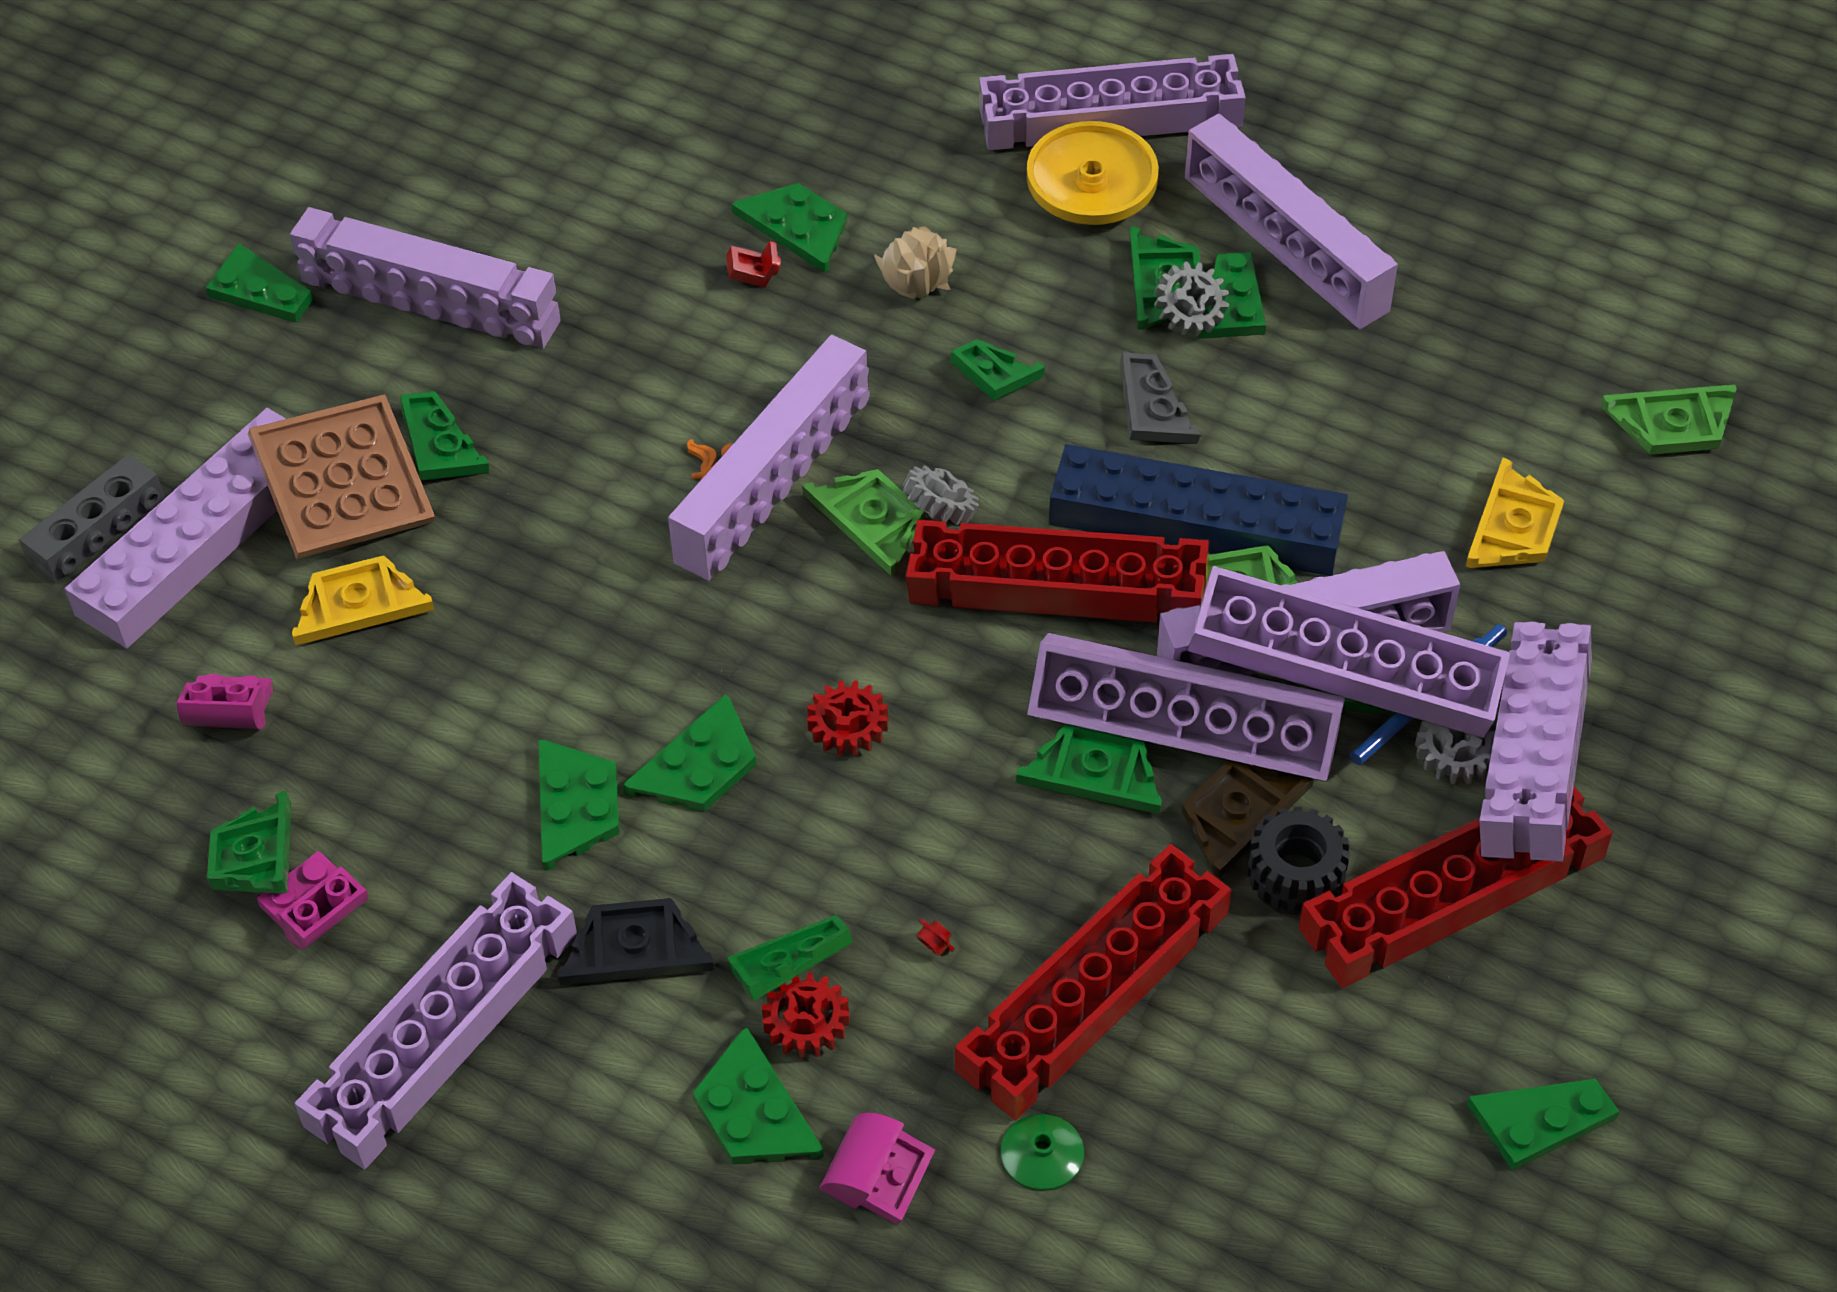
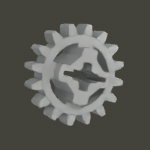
[1154,262,1229,336]
[902,466,979,525]
[1415,721,1495,784]

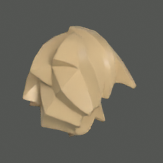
[874,226,957,299]

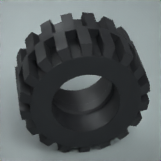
[1247,807,1350,915]

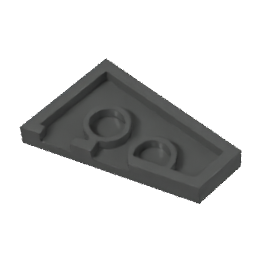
[1120,352,1201,444]

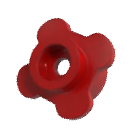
[916,918,955,956]

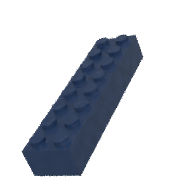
[1049,444,1348,576]

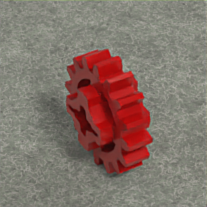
[807,680,888,756]
[762,972,850,1059]

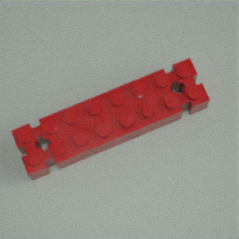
[906,520,1209,622]
[1298,786,1613,989]
[955,843,1231,1121]

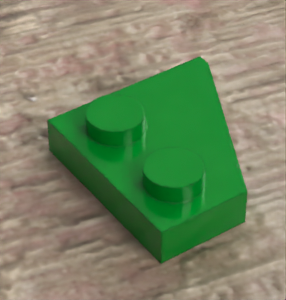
[949,339,1045,401]

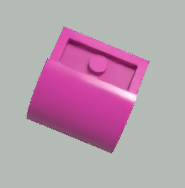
[176,674,273,729]
[257,851,368,950]
[819,1113,935,1225]

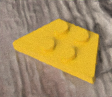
[1466,457,1564,568]
[292,555,434,646]

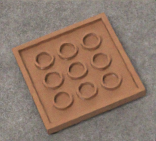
[248,394,435,559]

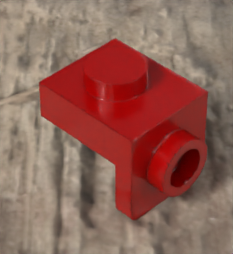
[726,241,781,287]

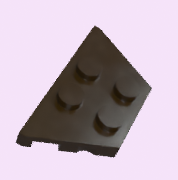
[1182,760,1314,878]

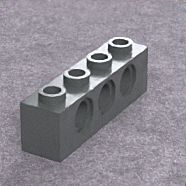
[19,454,165,583]

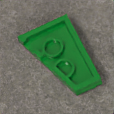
[206,243,313,323]
[1198,252,1266,339]
[400,391,489,480]
[727,915,853,1001]
[1467,1079,1619,1171]

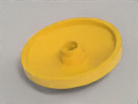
[1027,121,1159,225]

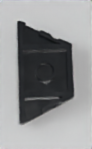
[558,898,714,985]

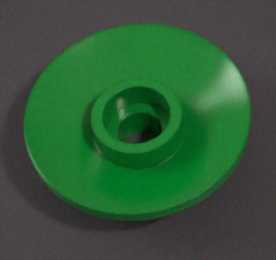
[1001,1114,1084,1191]

